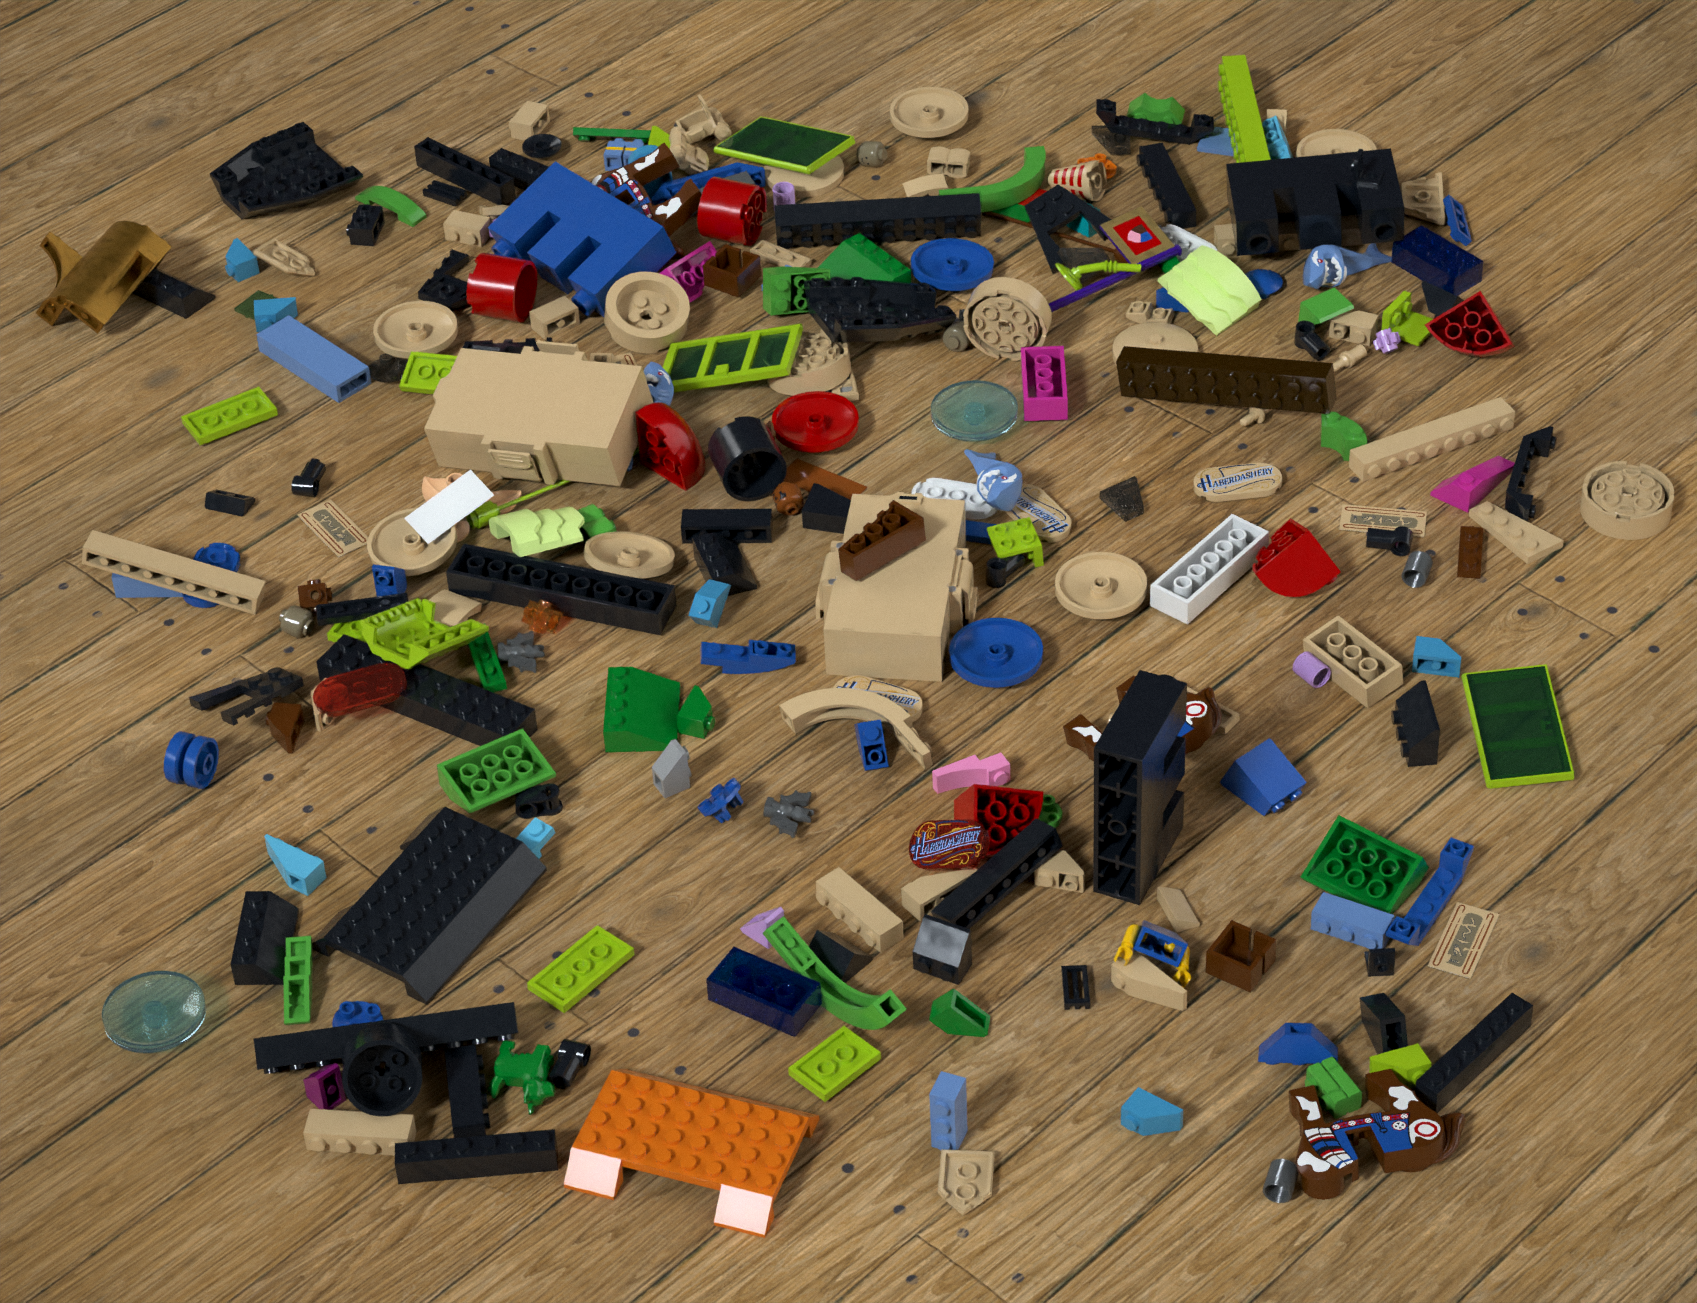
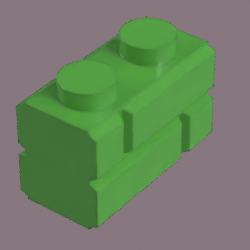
[1305,1057,1362,1119]

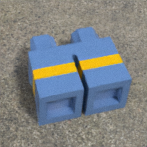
[603,138,644,171]

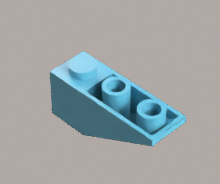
[264,834,327,896]

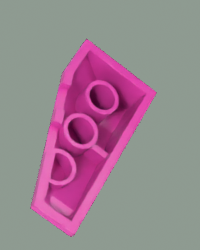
[659,241,717,303]
[1430,456,1515,513]

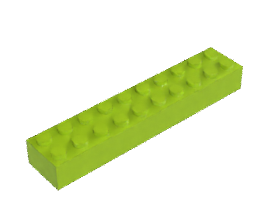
[1218,55,1271,163]

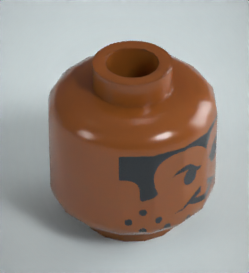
[773,482,804,515]

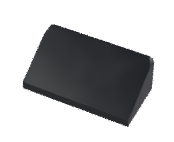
[205,489,255,517]

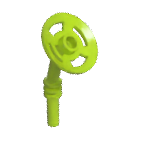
[1055,260,1141,291]

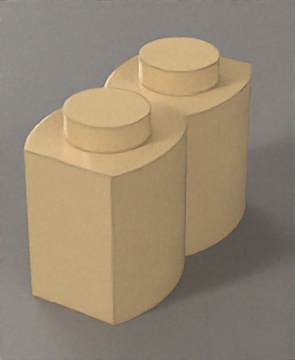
[927,146,970,178]

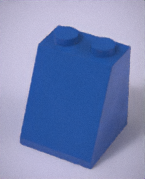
[1220,738,1307,816]

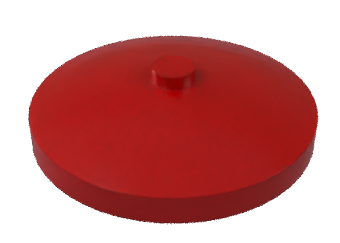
[772,391,859,453]

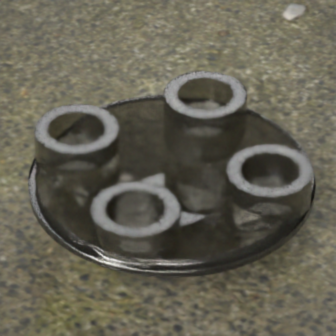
[368,354,408,383]

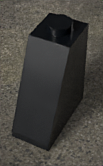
[802,483,851,534]
[1360,993,1408,1055]

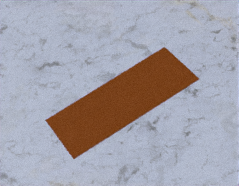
[784,459,867,500]

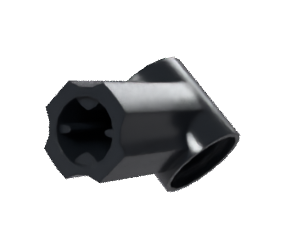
[1294,320,1330,361]
[291,458,326,497]
[1366,526,1413,556]
[986,554,1025,588]
[549,1039,591,1090]

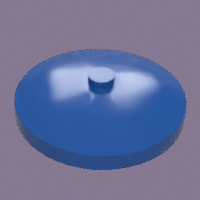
[911,238,994,291]
[949,618,1043,688]

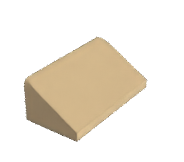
[1157,887,1200,933]

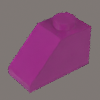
[303,1063,346,1110]

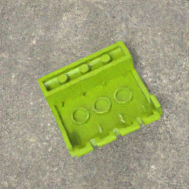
[360,598,489,669]

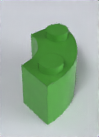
[1127,93,1185,125]
[1320,412,1367,461]

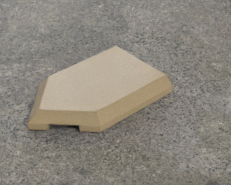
[253,239,315,276]
[938,1149,995,1216]

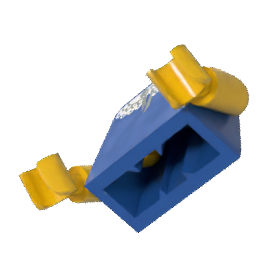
[1114,920,1191,988]

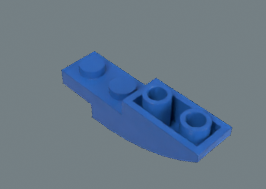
[700,640,796,674]

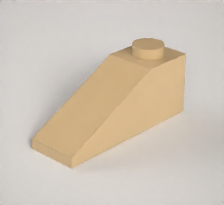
[901,868,978,922]
[1111,949,1187,1011]

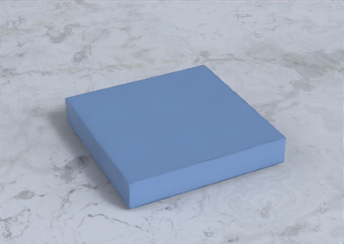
[1197,127,1233,156]

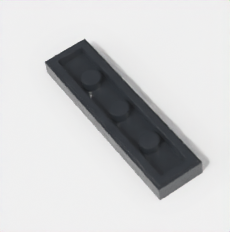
[316,593,408,626]

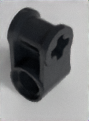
[515,783,563,819]

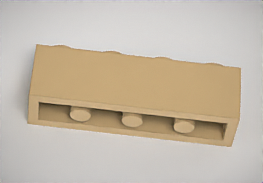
[816,867,904,953]
[303,1109,417,1156]

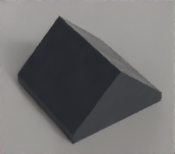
[809,930,873,983]

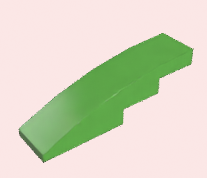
[283,936,313,1025]

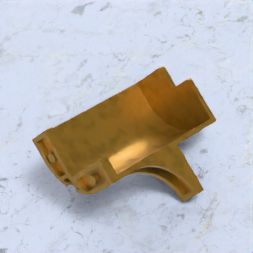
[36,221,172,334]

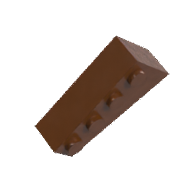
[838,500,926,581]

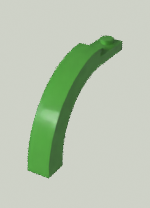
[939,146,1046,212]
[762,916,907,1030]

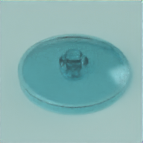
[931,380,1018,441]
[102,971,206,1053]

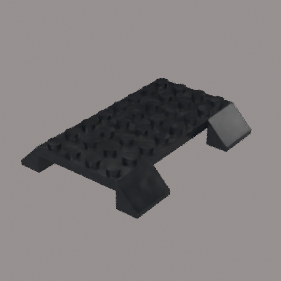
[312,807,547,1005]

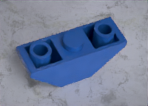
[1258,1023,1338,1066]

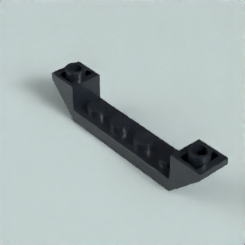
[1096,99,1214,145]
[1505,426,1557,522]

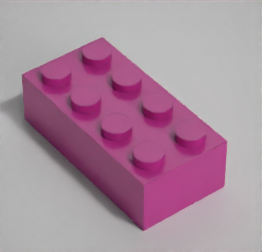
[1021,346,1068,421]

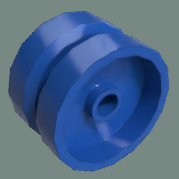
[164,731,219,789]

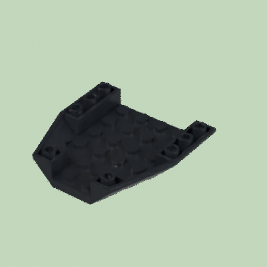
[210,122,363,220]
[804,277,956,343]

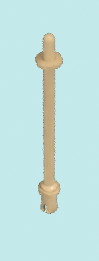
[1240,344,1367,426]

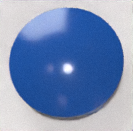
[1245,269,1283,299]
[332,1001,384,1027]

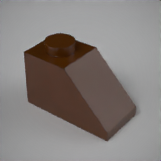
[266,702,305,754]

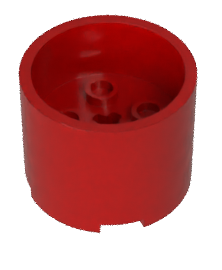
[697,177,767,246]
[467,253,537,323]

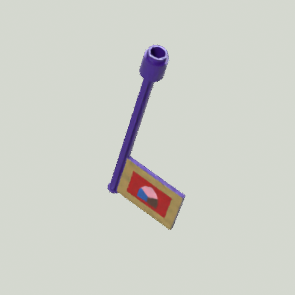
[1049,206,1182,312]

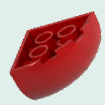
[1425,291,1515,357]
[635,402,705,491]
[1252,518,1341,597]
[954,784,1044,860]

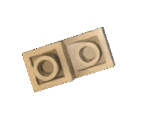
[903,174,949,197]
[1125,301,1174,324]

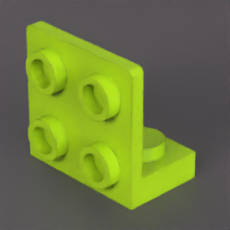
[1381,291,1433,346]
[987,517,1044,567]

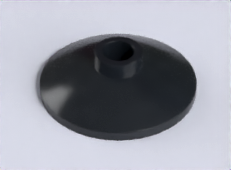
[522,134,562,158]

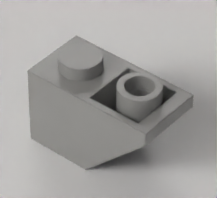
[652,739,691,798]

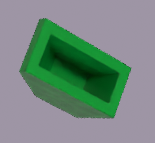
[677,685,715,739]
[929,988,991,1037]

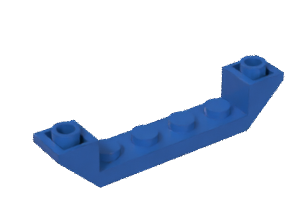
[651,162,766,206]
[1386,837,1474,946]

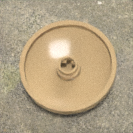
[890,87,969,138]
[1296,129,1377,157]
[764,145,844,198]
[373,301,458,359]
[1112,322,1198,366]
[367,508,457,576]
[584,531,675,578]
[1055,552,1147,619]

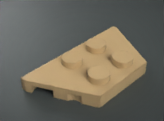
[1401,172,1445,225]

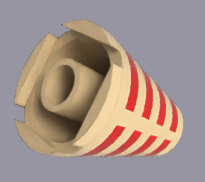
[1048,160,1107,201]

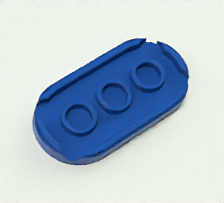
[182,543,240,608]

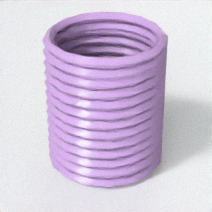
[772,182,795,211]
[1293,651,1331,688]

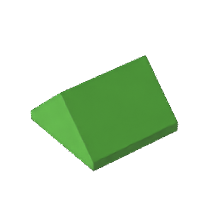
[1298,287,1354,325]

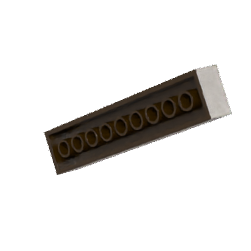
[1116,346,1337,414]

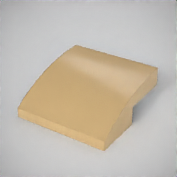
[429,589,482,627]

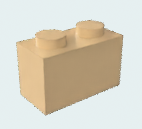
[509,101,550,141]
[443,210,491,247]
[529,296,580,340]

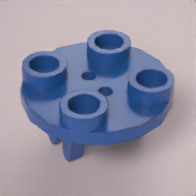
[697,778,744,823]

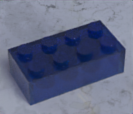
[1391,225,1483,296]
[706,947,822,1037]

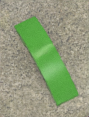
[355,186,427,227]

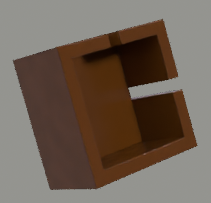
[702,244,761,298]
[1205,920,1277,993]

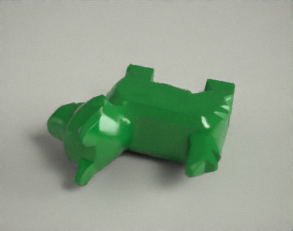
[487,1040,555,1115]

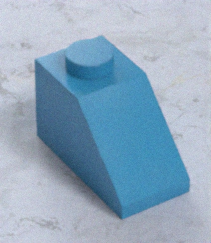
[225,238,260,282]
[254,297,298,332]
[688,579,731,628]
[1412,636,1461,678]
[1121,1087,1183,1136]

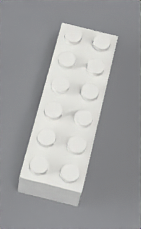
[1150,514,1269,624]

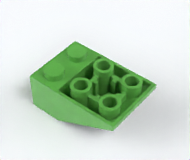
[763,266,830,315]

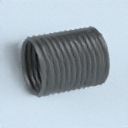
[1402,551,1433,588]
[1263,1159,1299,1203]

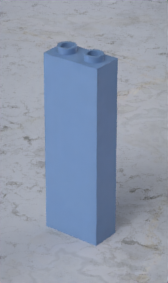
[256,316,372,403]

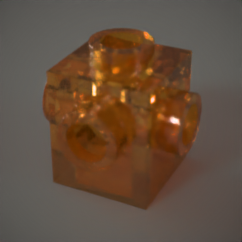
[522,599,563,634]

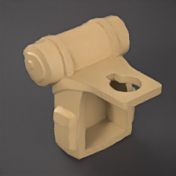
[675,94,732,144]
[669,126,709,175]

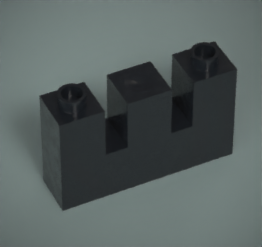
[1226,148,1404,256]
[1093,670,1187,905]

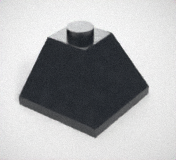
[1421,280,1464,318]

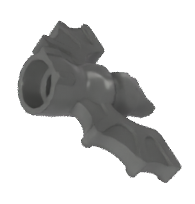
[498,631,545,673]
[764,790,814,838]

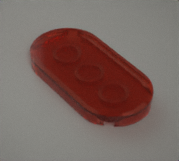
[313,663,407,717]

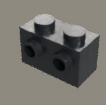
[346,204,385,246]

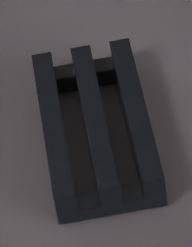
[423,180,467,206]
[1061,965,1090,1010]

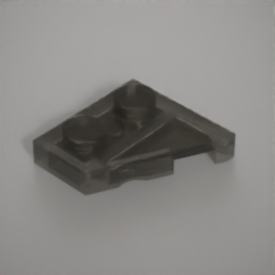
[1091,125,1131,156]
[1057,248,1111,283]
[1100,476,1144,522]

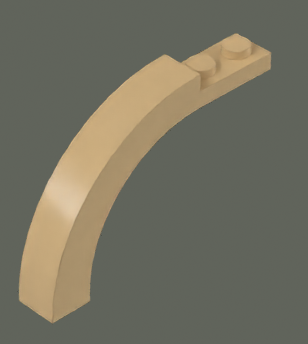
[779,688,933,770]

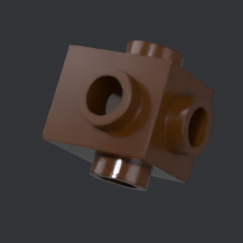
[298,579,333,613]

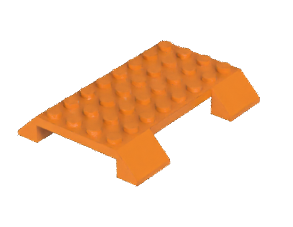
[564,1069,819,1238]

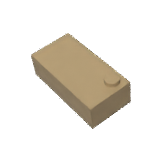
[1303,616,1403,708]

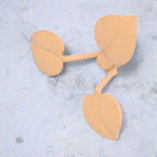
[422,473,522,543]

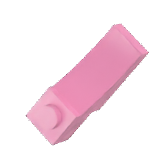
[932,752,1010,794]

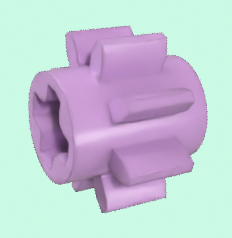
[1373,328,1401,354]

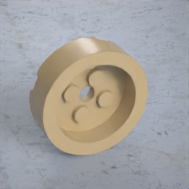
[604,272,690,354]
[963,277,1052,361]
[763,330,851,396]
[1580,461,1674,540]

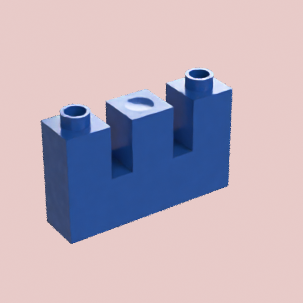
[488,161,676,317]

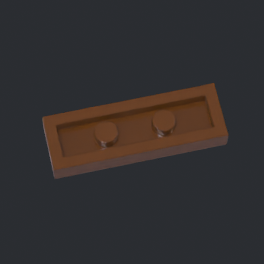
[1457,526,1483,579]

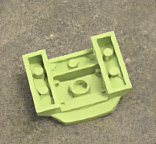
[1157,245,1262,336]
[489,506,585,557]

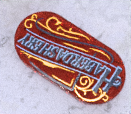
[909,819,990,871]

